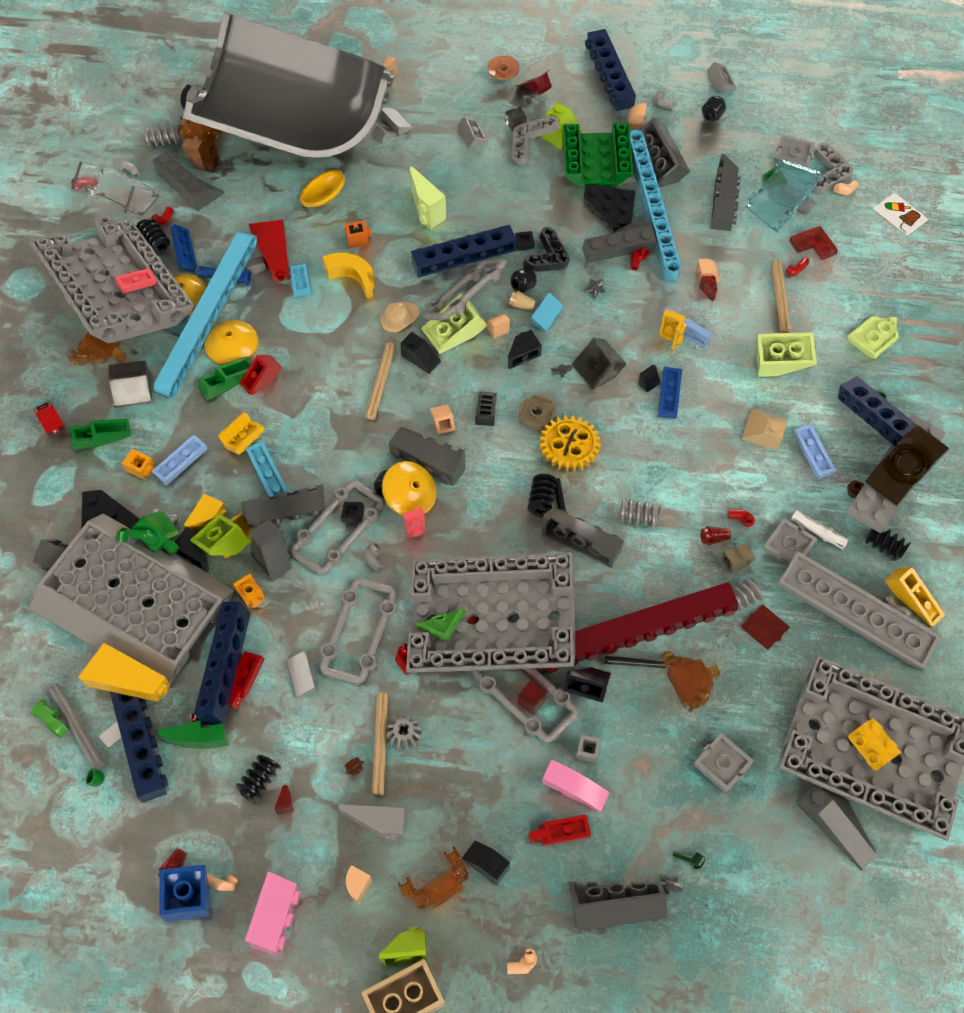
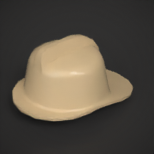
[380,301,419,333]

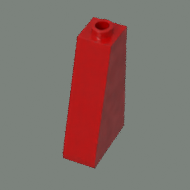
[249,220,291,281]

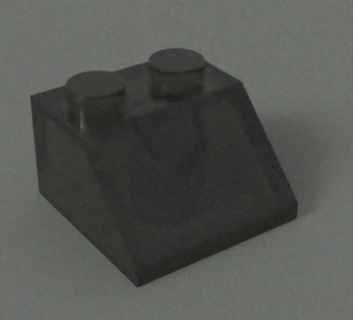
[572,337,627,390]
[109,360,152,408]

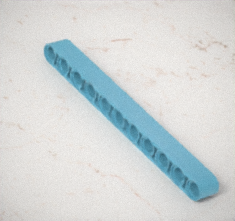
[630,130,681,283]
[154,231,257,398]

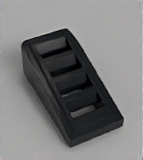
[475,392,497,426]

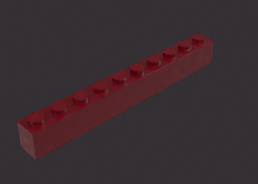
[541,582,738,673]

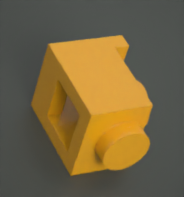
[122,449,155,480]
[233,573,265,610]

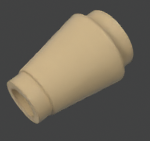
[509,291,536,310]

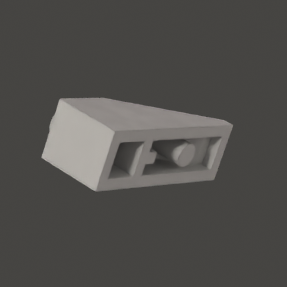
[339,804,406,842]

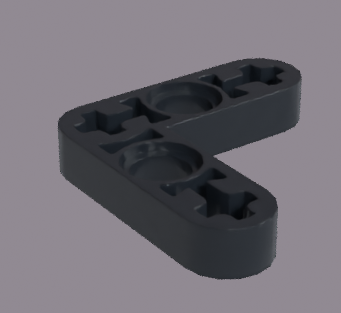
[523,227,570,272]

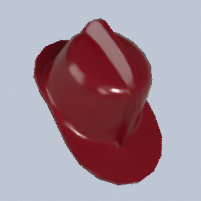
[515,70,552,95]

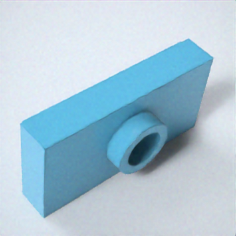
[289,263,312,297]

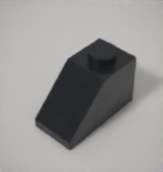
[508,330,542,369]
[400,332,441,374]
[174,527,209,572]
[562,667,611,703]
[462,841,510,886]

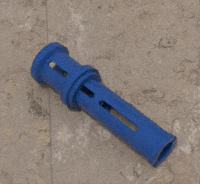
[197,265,252,286]

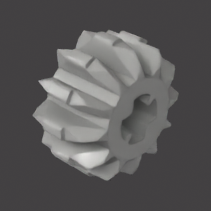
[386,714,422,751]

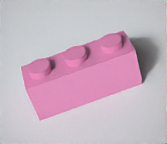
[245,872,301,956]

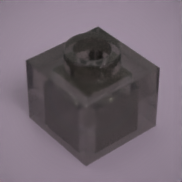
[505,107,527,132]

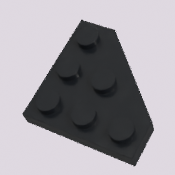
[583,185,636,232]
[81,490,140,529]

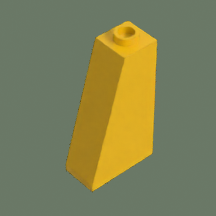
[78,643,170,702]

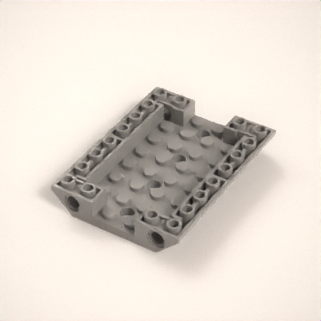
[30,219,194,344]
[29,514,236,686]
[406,552,575,673]
[779,655,964,841]

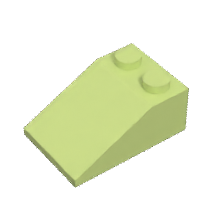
[410,167,446,229]
[421,293,488,354]
[755,332,817,377]

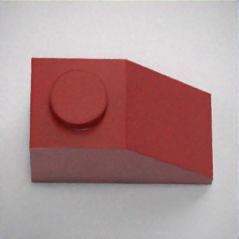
[240,355,282,395]
[33,401,64,434]

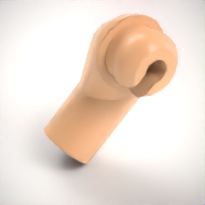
[833,180,859,196]
[207,874,239,892]
[507,949,538,975]

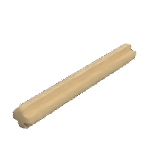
[771,259,790,333]
[365,342,396,421]
[372,693,389,796]

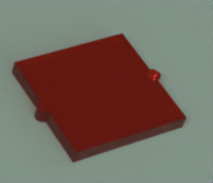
[741,604,790,650]

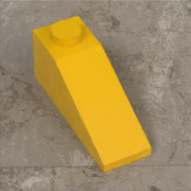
[884,567,945,627]

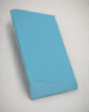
[531,293,564,332]

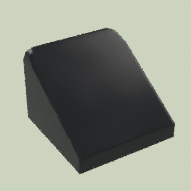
[638,365,660,392]

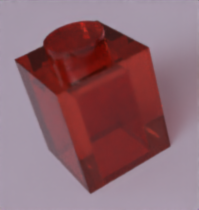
[517,680,547,716]

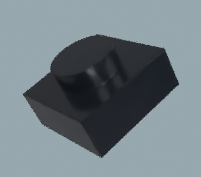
[515,231,535,251]
[341,502,364,522]

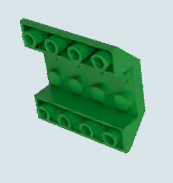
[563,123,633,188]

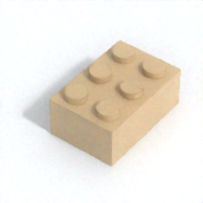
[361,959,446,1013]

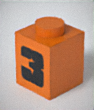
[345,220,371,248]

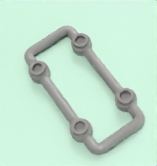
[424,259,507,320]
[290,481,385,575]
[319,578,397,684]
[471,668,579,743]

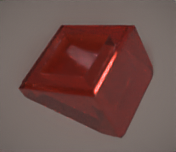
[699,276,717,301]
[274,785,294,815]

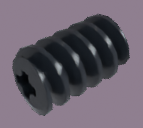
[136,218,170,255]
[527,474,557,518]
[865,528,911,561]
[235,755,282,804]

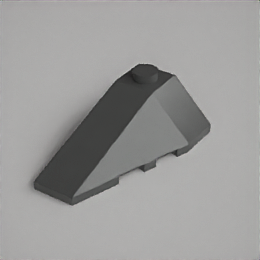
[797,785,877,871]

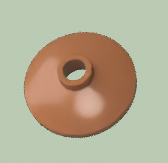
[488,56,519,80]

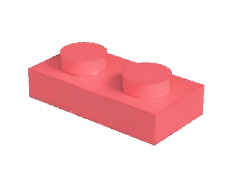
[115,268,156,294]
[403,507,426,538]

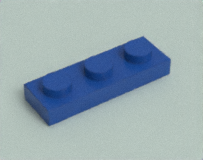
[170,224,197,272]
[658,367,682,419]

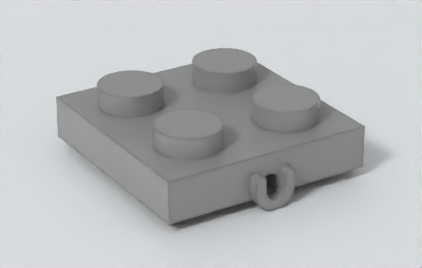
[774,135,815,171]
[762,518,818,566]
[693,733,754,794]

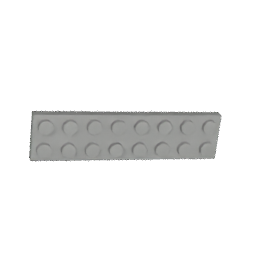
[846,414,946,533]
[777,551,942,671]

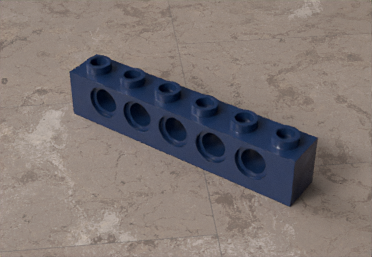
[585,29,636,111]
[411,225,517,278]
[838,376,916,447]
[194,601,251,725]
[110,692,169,803]

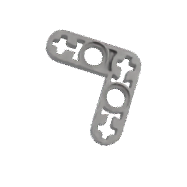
[512,116,560,166]
[811,143,853,195]

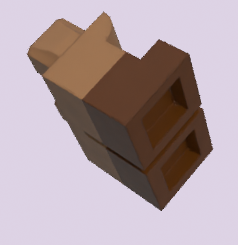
[183,135,220,173]

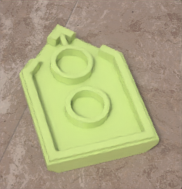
[847,316,899,359]

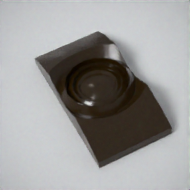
[865,425,949,506]

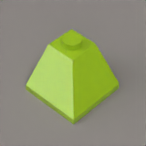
[538,102,583,150]
[190,514,250,555]
[379,927,428,966]

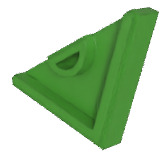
[414,607,466,642]

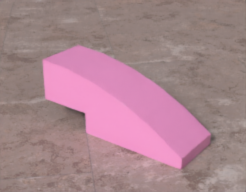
[542,759,610,813]

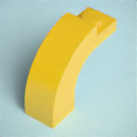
[322,253,375,298]

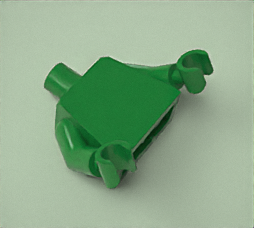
[116,510,180,556]

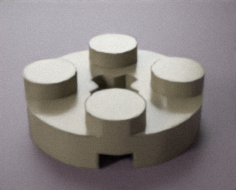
[519,395,556,431]

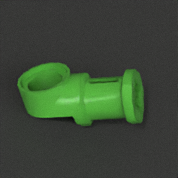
[31,699,69,738]

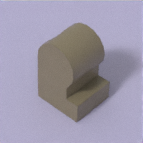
[721,544,756,573]

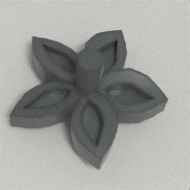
[215,160,235,177]
[585,279,605,299]
[551,364,572,378]
[658,874,683,895]

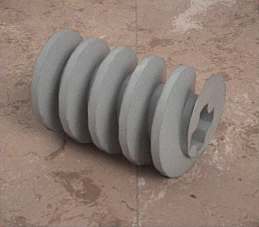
[144,124,181,148]
[619,498,661,529]
[732,578,763,615]

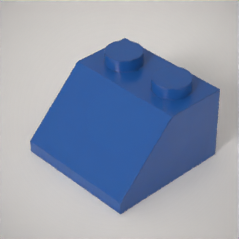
[159,865,210,922]

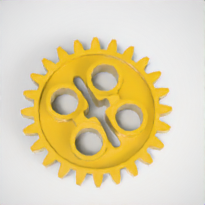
[539,415,601,472]

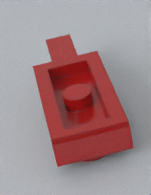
[228,652,265,710]
[529,815,591,846]

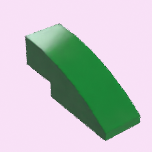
[198,357,252,400]
[69,419,131,450]
[158,721,229,749]

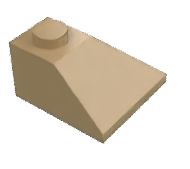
[741,408,788,451]

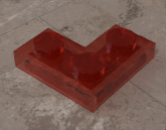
[789,226,838,260]

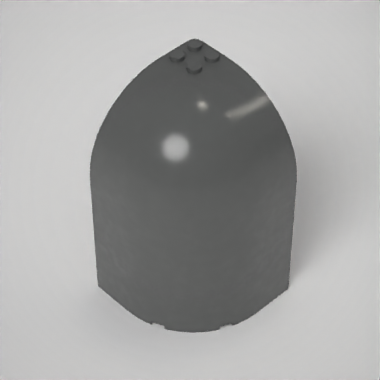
[183,12,394,158]

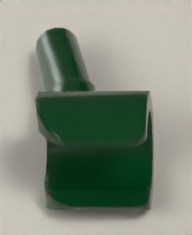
[673,851,705,869]

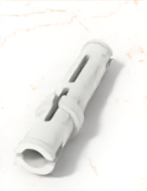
[791,510,849,550]

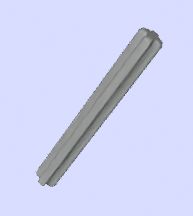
[49,684,105,770]

